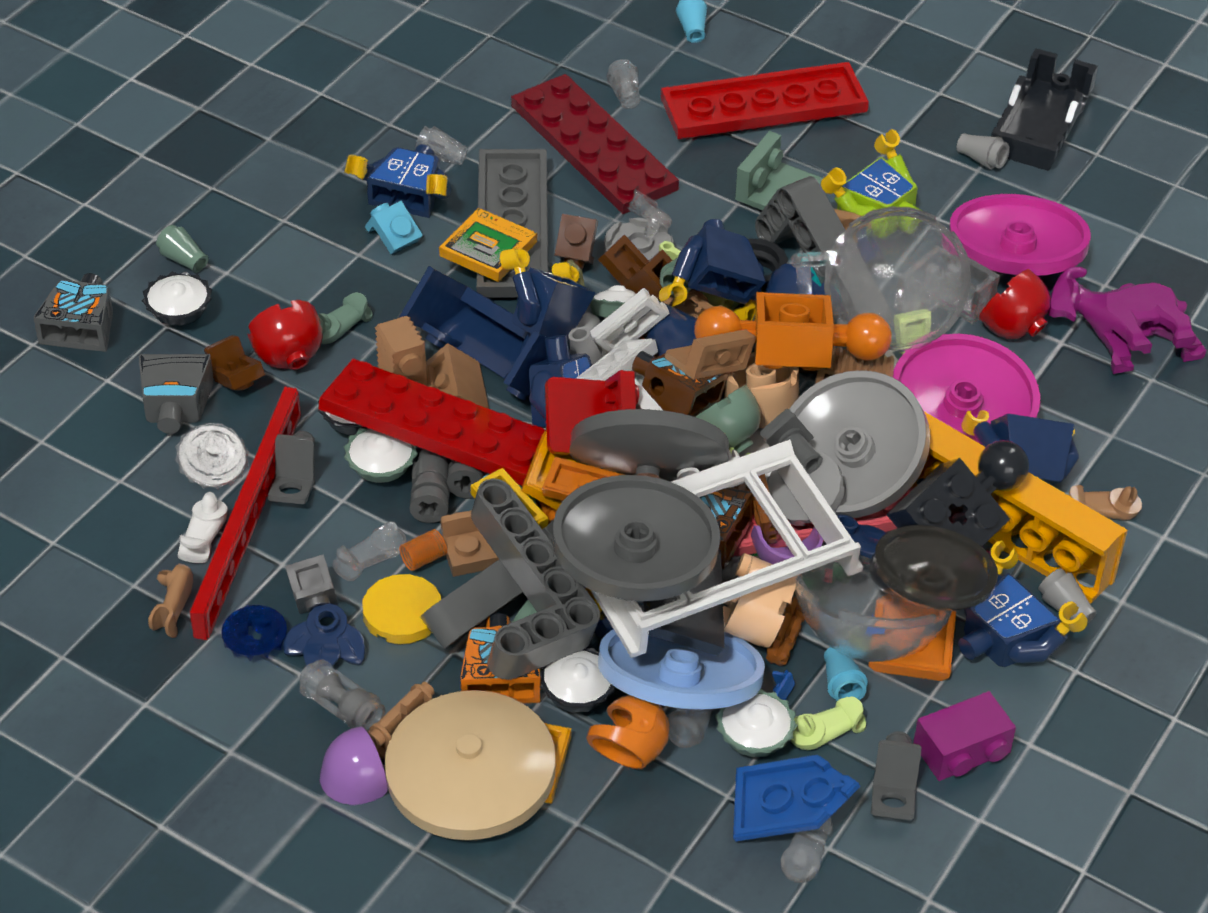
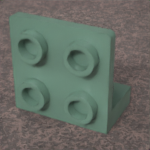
[735,131,823,210]

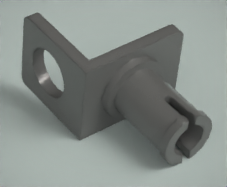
[760,409,823,474]
[268,431,315,504]
[871,731,922,820]

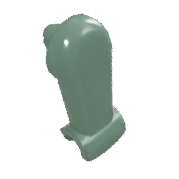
[319,292,373,344]

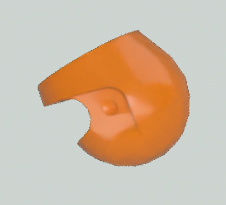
[586,695,670,769]

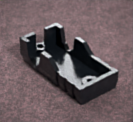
[991,48,1098,171]

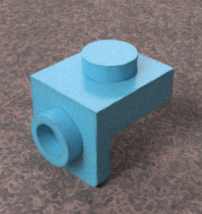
[365,201,423,255]

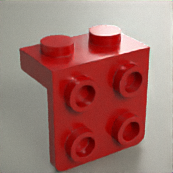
[545,370,639,455]

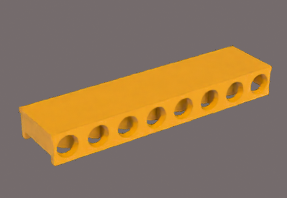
[911,411,1128,604]

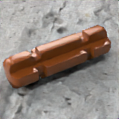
[766,597,808,666]

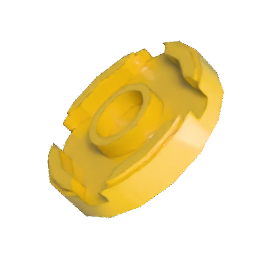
[362,574,441,644]

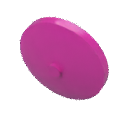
[948,194,1091,276]
[893,334,1040,443]

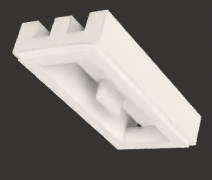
[590,288,670,353]

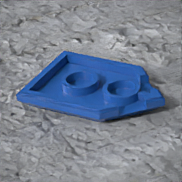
[733,755,860,842]

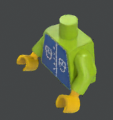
[821,129,924,233]

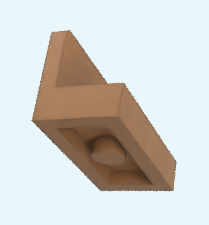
[664,329,756,380]
[426,343,489,409]

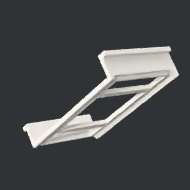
[590,440,863,658]

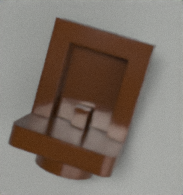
[554,214,598,269]
[204,335,265,391]

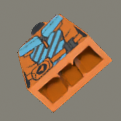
[461,613,540,704]

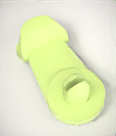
[791,696,866,750]

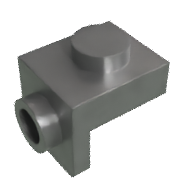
[285,554,338,614]

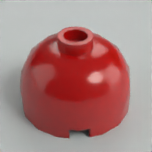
[979,269,1051,339]
[247,300,323,370]

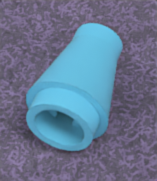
[676,0,707,43]
[824,645,868,701]

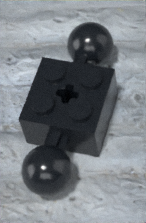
[869,440,1029,594]

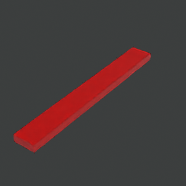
[190,387,301,640]

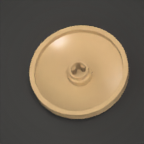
[385,690,556,840]

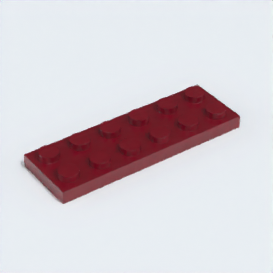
[511,74,679,215]

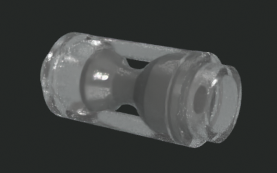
[299,660,385,732]

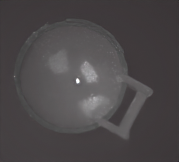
[791,206,971,352]
[795,541,958,662]

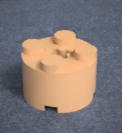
[724,352,799,428]
[723,553,798,648]

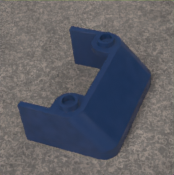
[399,266,570,401]

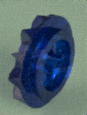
[221,605,287,661]

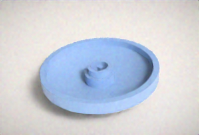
[598,629,765,709]

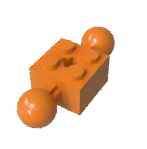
[694,292,892,371]

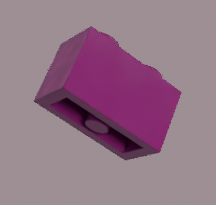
[913,691,1016,781]

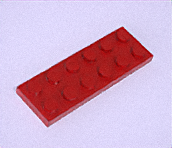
[661,62,869,139]
[318,358,546,486]

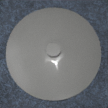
[790,370,930,518]

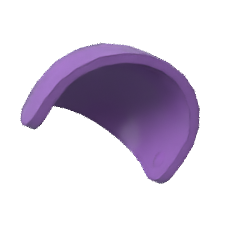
[751,525,823,564]
[320,726,388,805]

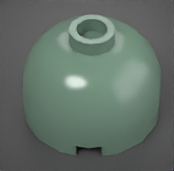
[696,384,761,453]

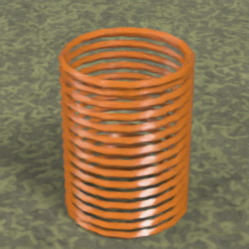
[399,529,447,571]

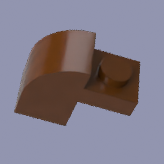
[598,234,673,301]

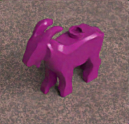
[1048,267,1206,374]

